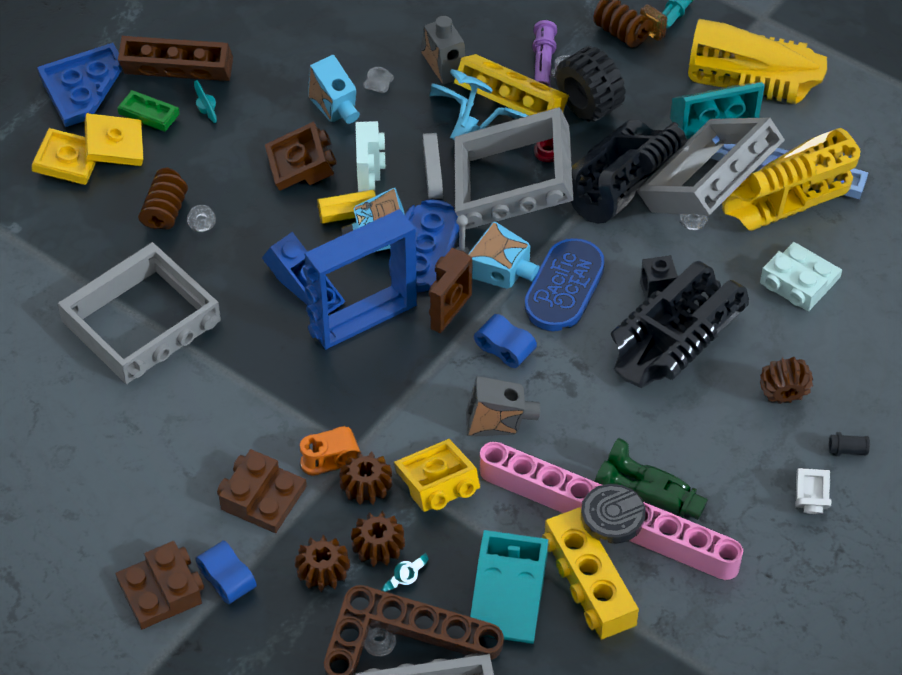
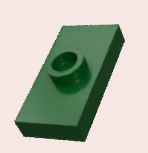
[117,90,179,132]

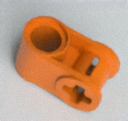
[300,426,361,476]

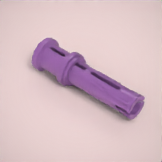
[532,20,557,87]

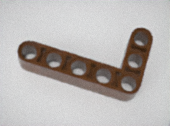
[324,585,504,675]

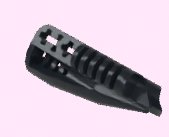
[570,120,686,224]
[611,261,749,388]

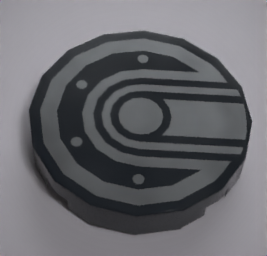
[581,484,646,544]

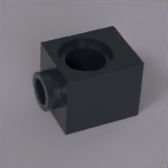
[640,255,678,300]

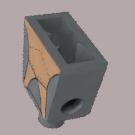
[421,16,466,85]
[466,376,540,436]

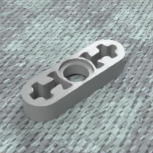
[422,133,443,200]

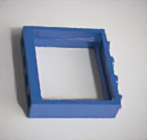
[303,209,417,350]

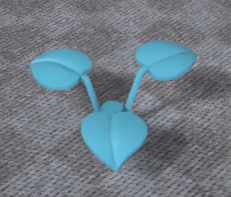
[430,69,529,141]

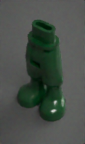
[594,438,708,520]

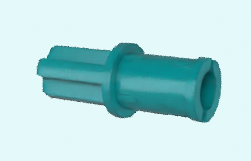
[657,0,694,28]

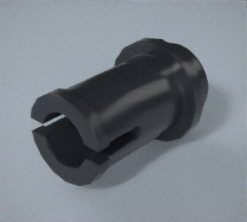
[829,432,870,456]

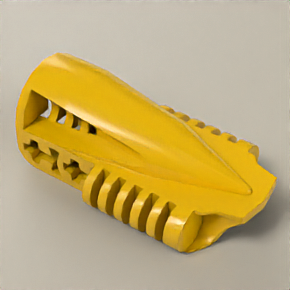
[688,19,827,104]
[722,128,861,231]

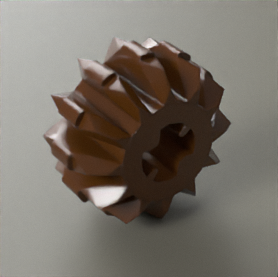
[760,357,813,404]
[340,451,392,505]
[351,511,405,567]
[295,535,350,592]

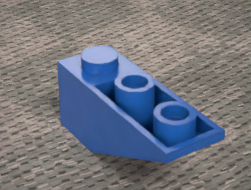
[262,232,346,314]

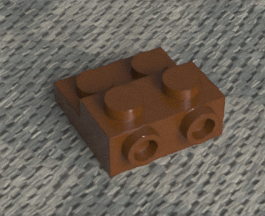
[265,122,337,190]
[429,248,472,334]
[217,449,307,533]
[115,541,204,630]

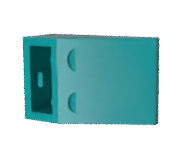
[470,530,549,644]

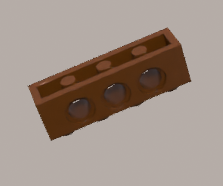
[118,36,233,81]

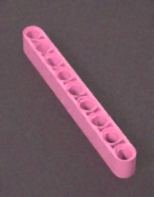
[479,442,743,580]

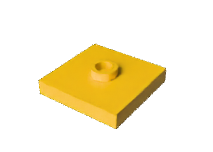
[85,113,143,166]
[32,128,96,185]

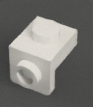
[795,468,831,514]

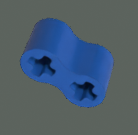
[474,314,537,368]
[195,540,257,604]

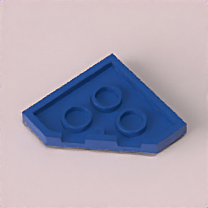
[37,43,122,127]

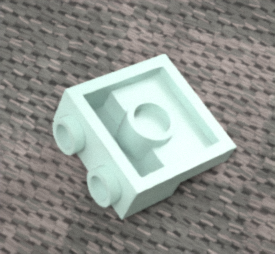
[356,121,385,192]
[760,242,842,312]

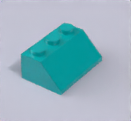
[670,82,765,139]

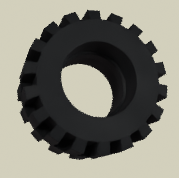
[555,46,626,122]

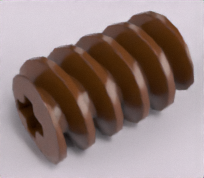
[593,0,653,48]
[138,167,188,230]

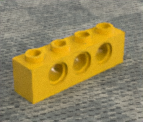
[454,54,569,116]
[542,507,639,640]

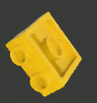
[394,439,480,512]

